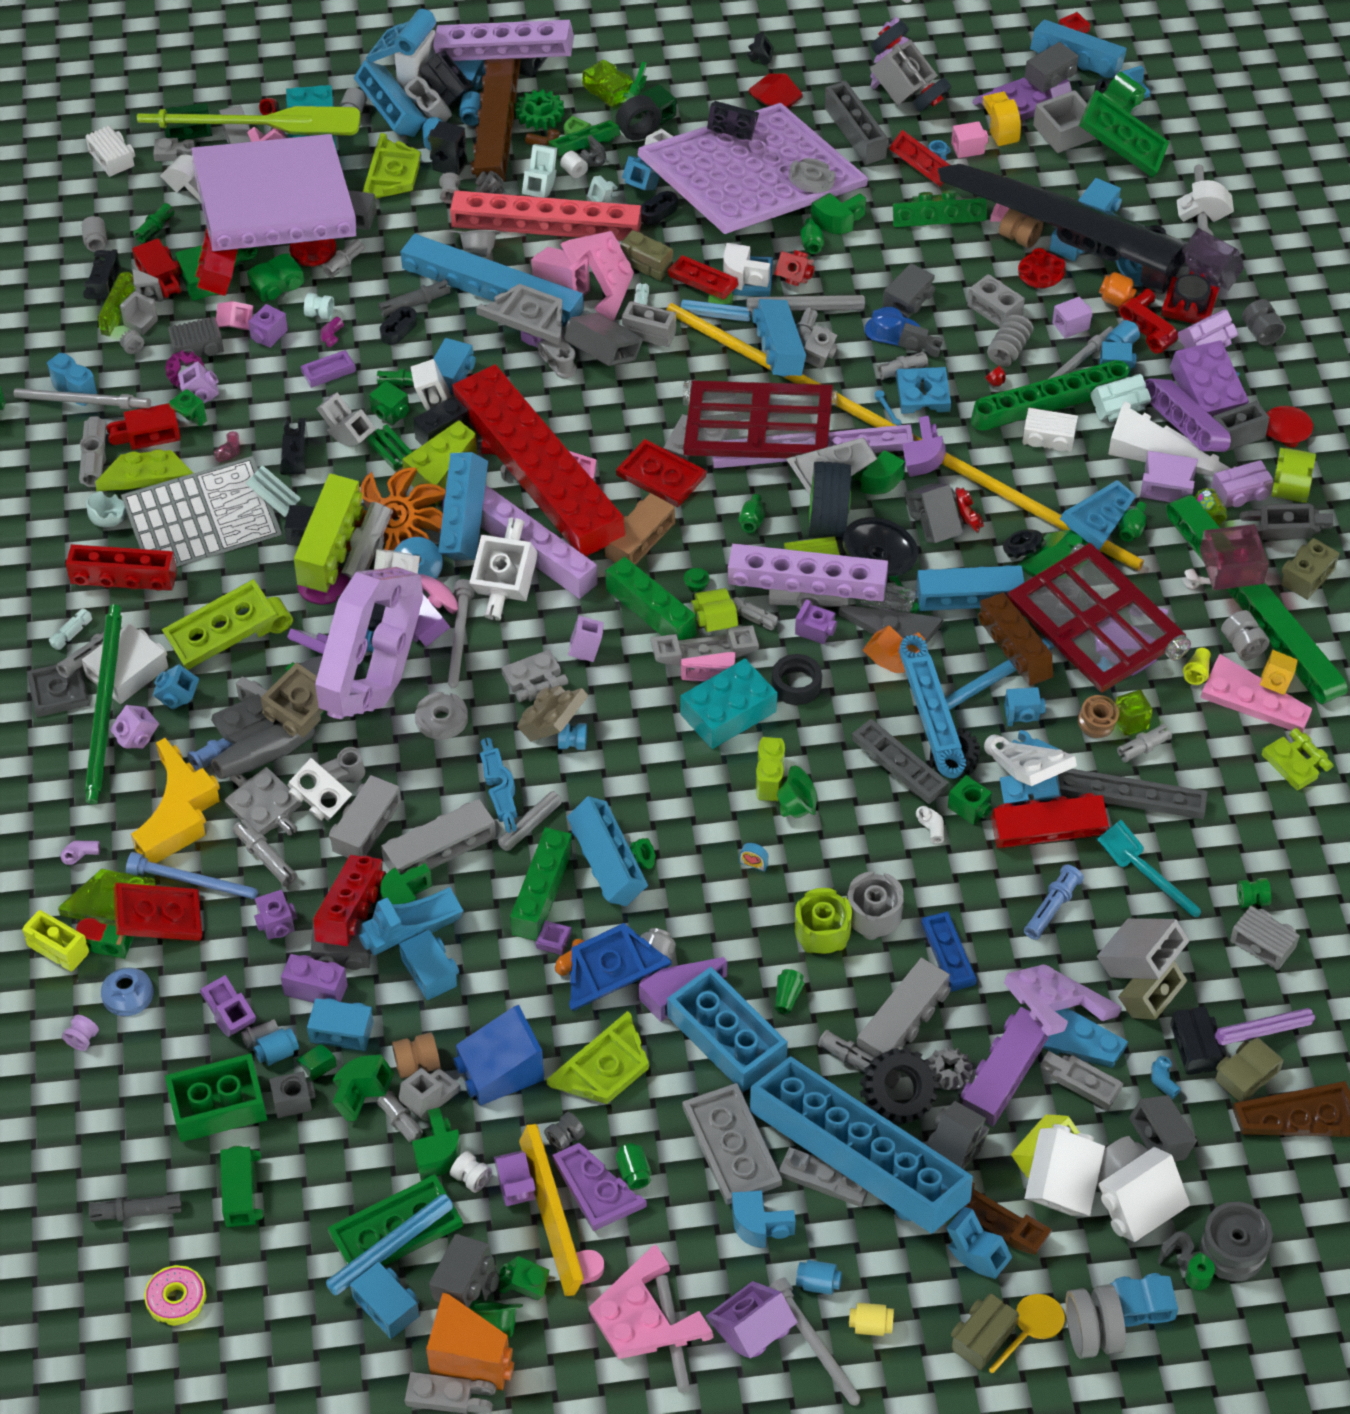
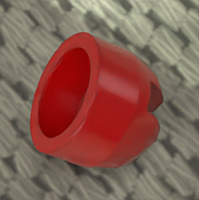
[259,98,279,115]
[985,365,1006,387]

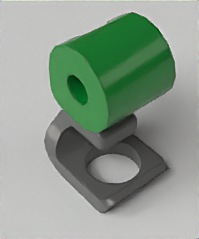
[1158,1231,1215,1290]

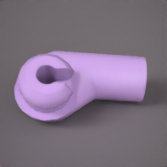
[61,841,101,865]

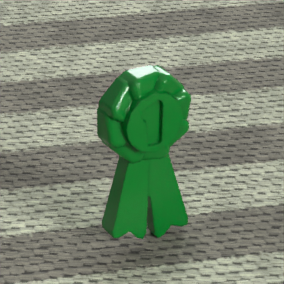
[623,61,647,101]

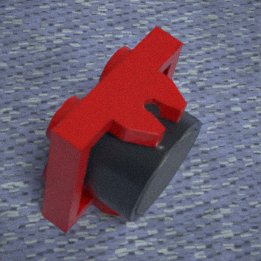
[1161,271,1219,324]

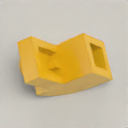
[982,91,1021,146]

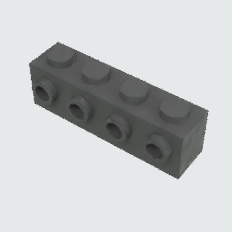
[825,81,889,165]

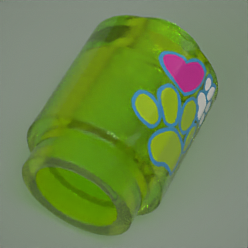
[1195,488,1227,525]

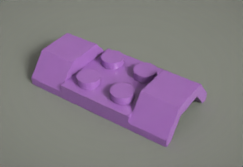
[972,77,1072,121]

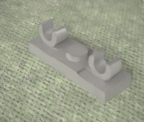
[778,1147,868,1207]

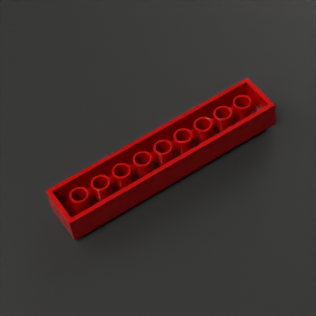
[452,364,625,556]

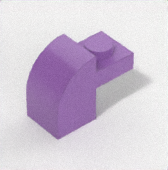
[903,416,946,477]
[200,975,256,1037]
[494,1150,535,1206]

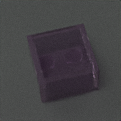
[1182,228,1245,291]

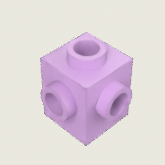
[178,361,219,403]
[110,705,159,749]

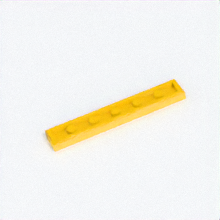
[519,1124,584,1296]

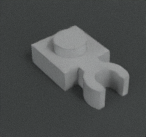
[153,138,195,161]

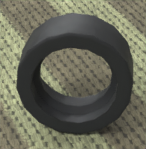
[616,95,661,141]
[771,654,822,705]

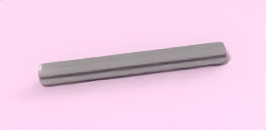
[746,295,865,312]

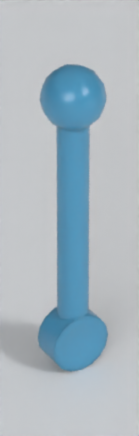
[875,390,902,426]

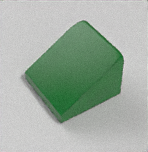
[297,1044,337,1081]

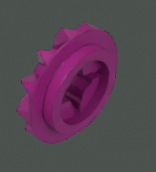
[165,350,205,388]

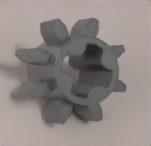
[475,171,504,194]

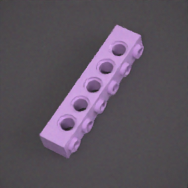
[433,20,574,61]
[728,544,888,601]

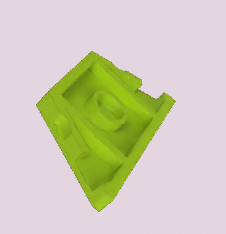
[363,133,422,199]
[95,449,193,492]
[547,1011,649,1104]

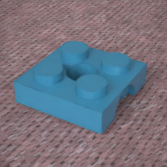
[896,367,951,414]

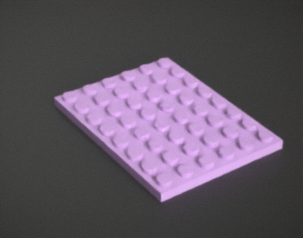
[638,103,868,234]

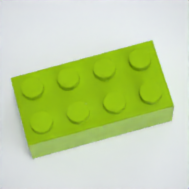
[294,473,364,593]

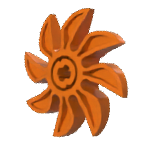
[346,467,446,563]

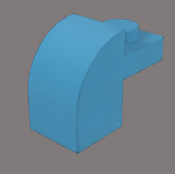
[732,1190,795,1248]
[947,1207,1013,1279]

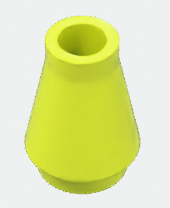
[1183,648,1211,685]

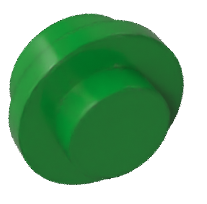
[684,568,709,592]

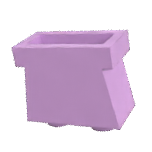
[1140,451,1198,502]

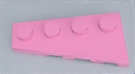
[1201,654,1312,733]

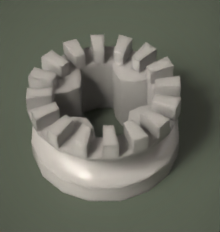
[119,329,144,354]

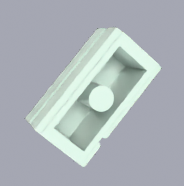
[1090,374,1151,422]

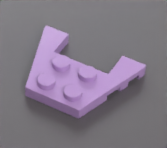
[1004,964,1122,1036]

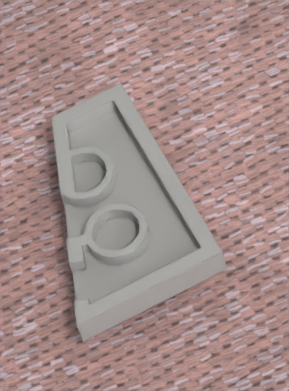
[786,437,878,495]

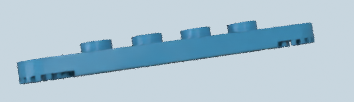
[899,635,966,778]

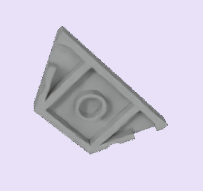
[476,284,563,345]

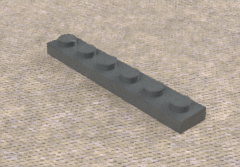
[1057,769,1208,819]

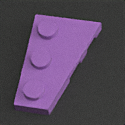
[553,1143,647,1232]

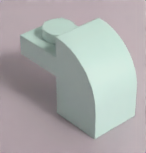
[522,144,557,198]

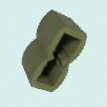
[1215,1037,1284,1102]

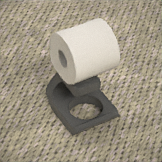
[560,135,606,178]

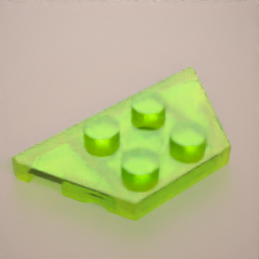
[58,869,156,926]

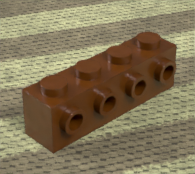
[978,592,1053,686]

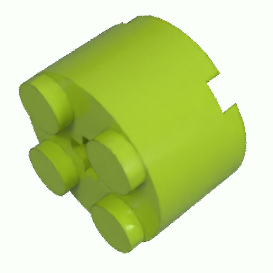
[1271,448,1316,503]
[795,888,852,954]

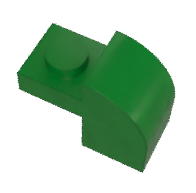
[811,193,866,234]
[851,450,905,495]
[381,863,432,904]
[332,1055,395,1121]
[412,1107,461,1181]

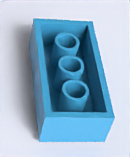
[667,967,788,1092]

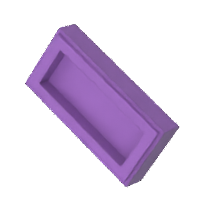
[301,350,356,388]

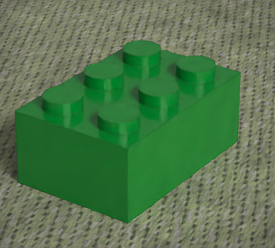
[164,1053,267,1143]

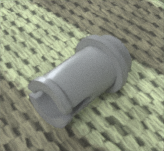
[241,1019,279,1049]

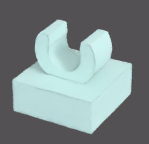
[587,176,618,203]

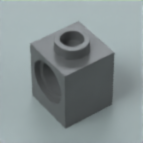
[269,1071,316,1118]

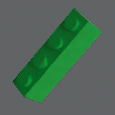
[605,556,696,641]
[510,827,572,941]

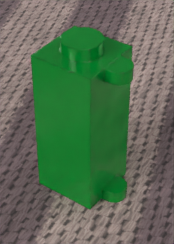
[220,1146,264,1228]

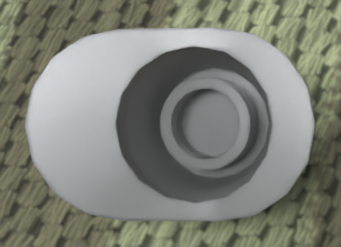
[448,230,500,257]

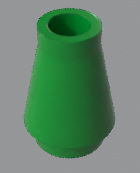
[774,969,805,1014]

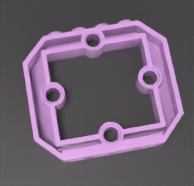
[315,567,423,719]

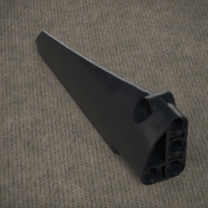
[938,164,1192,294]

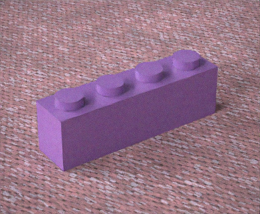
[961,1007,1050,1127]

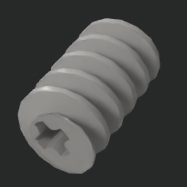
[987,315,1034,367]

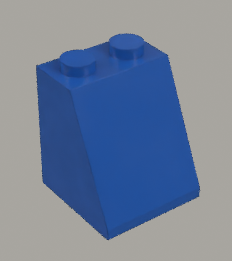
[453,1005,544,1106]

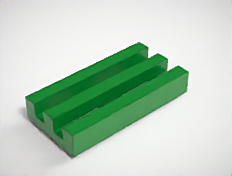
[366,424,412,471]

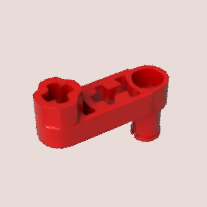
[1118,289,1178,354]

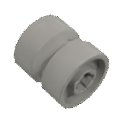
[1221,610,1270,660]

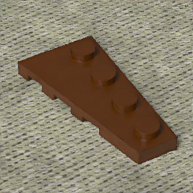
[1232,1081,1350,1137]

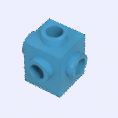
[152,664,199,710]

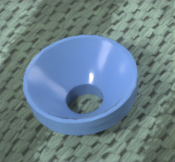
[101,967,154,1016]

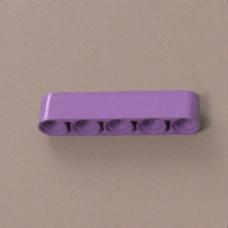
[1145,379,1231,452]

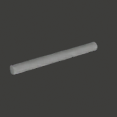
[656,1275,690,1393]

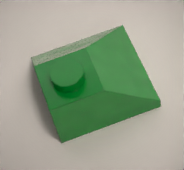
[1018,530,1089,580]

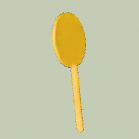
[989,1294,1065,1373]

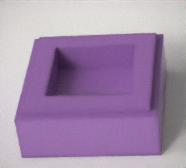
[536,920,572,955]

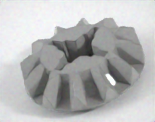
[928,1046,973,1090]

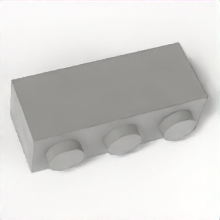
[329,775,401,858]

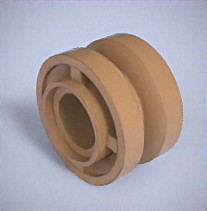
[1078,695,1119,738]

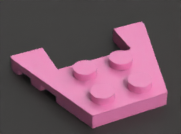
[560,231,634,321]
[589,1245,714,1359]

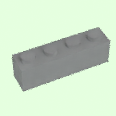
[381,799,496,875]
[856,958,951,1057]

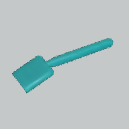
[1097,820,1201,917]

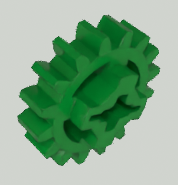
[515,89,564,131]

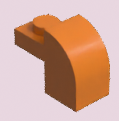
[863,625,925,673]

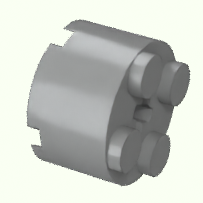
[847,872,904,940]

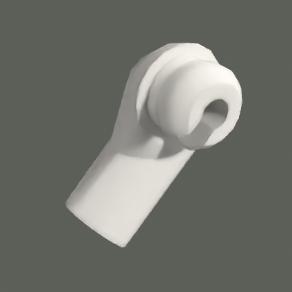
[916,806,944,844]

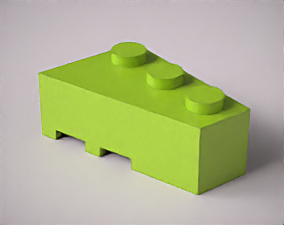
[402,421,477,507]

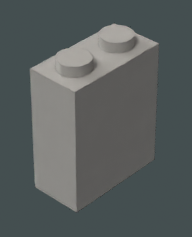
[1097,919,1190,979]

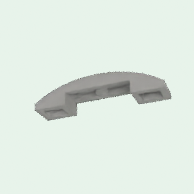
[650,625,759,666]

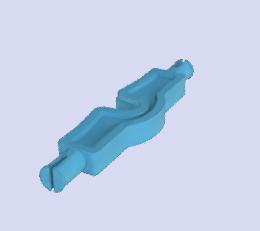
[480,738,517,833]

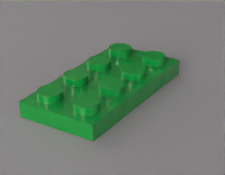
[1078,90,1170,177]
[327,1174,463,1266]

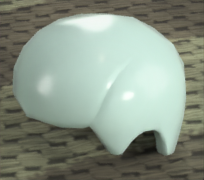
[86,491,127,527]

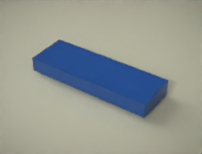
[921,911,977,992]

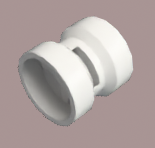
[450,1151,492,1193]

